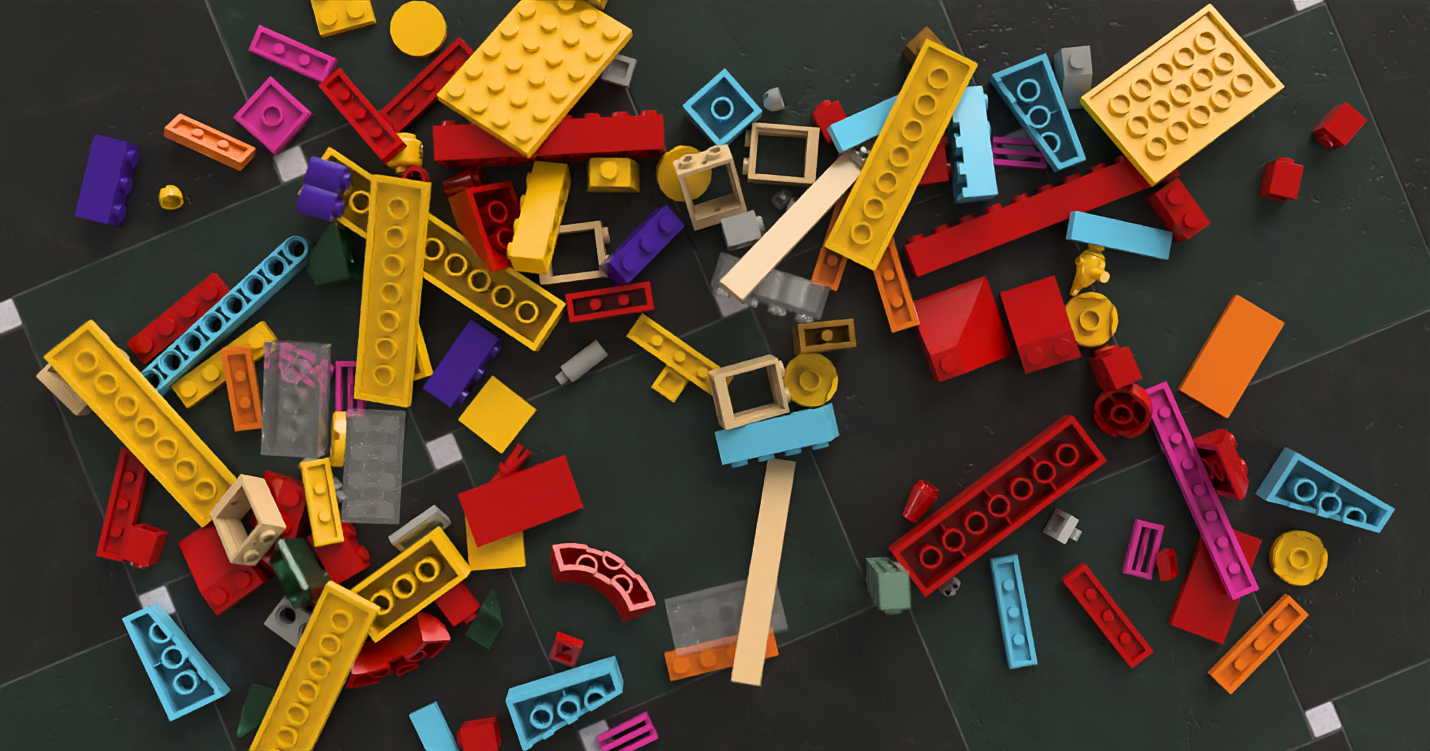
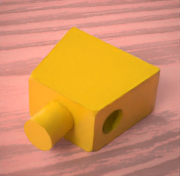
[587,158,640,192]

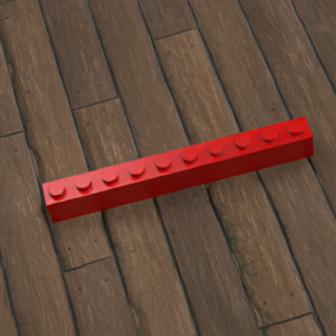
[902,155,1180,279]

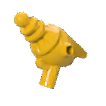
[1070,244,1110,297]

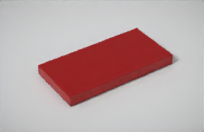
[458,455,583,548]
[1168,529,1262,644]

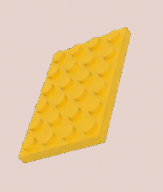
[437,0,633,158]
[1079,4,1285,187]

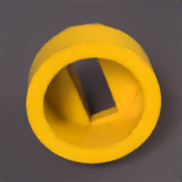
[159,185,183,210]

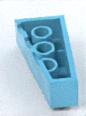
[990,53,1086,173]
[947,86,998,204]
[715,403,839,468]
[1255,447,1395,533]
[122,602,231,721]
[505,656,624,751]

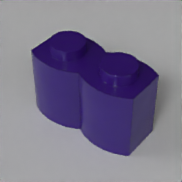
[296,156,353,223]

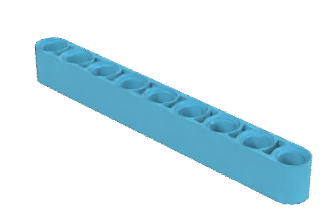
[141,236,316,397]

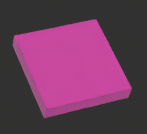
[233,76,314,156]

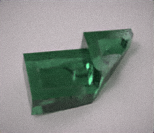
[465,590,504,649]
[236,684,277,738]

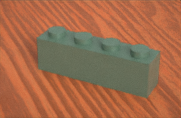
[866,557,910,614]

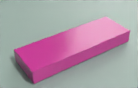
[248,25,338,83]

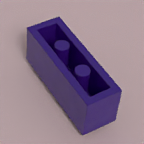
[75,134,139,227]
[599,205,685,286]
[423,319,502,407]

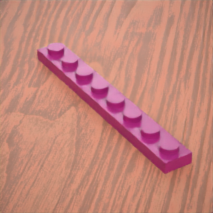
[1145,381,1259,600]

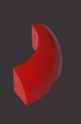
[550,543,656,622]
[344,612,450,689]

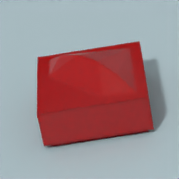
[1156,548,1179,581]
[549,632,584,668]

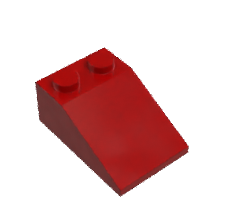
[448,181,521,273]
[1000,276,1081,374]
[1193,429,1249,500]
[178,520,273,615]

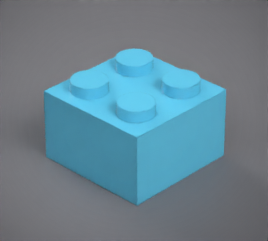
[682,69,762,146]

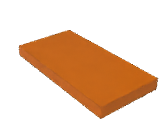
[1177,295,1285,419]

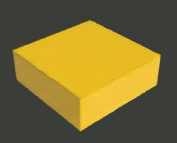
[651,365,690,403]

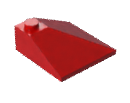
[913,276,1014,382]

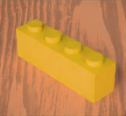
[507,161,572,275]

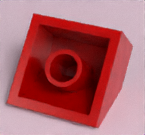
[249,470,309,543]

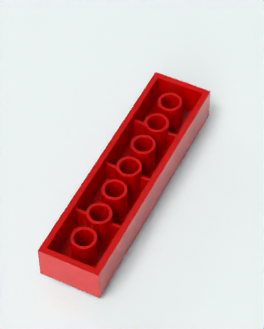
[433,110,666,169]
[887,414,1107,597]

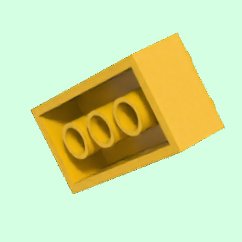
[349,526,472,643]

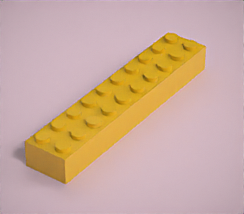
[298,147,567,352]

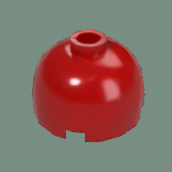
[1094,383,1153,438]

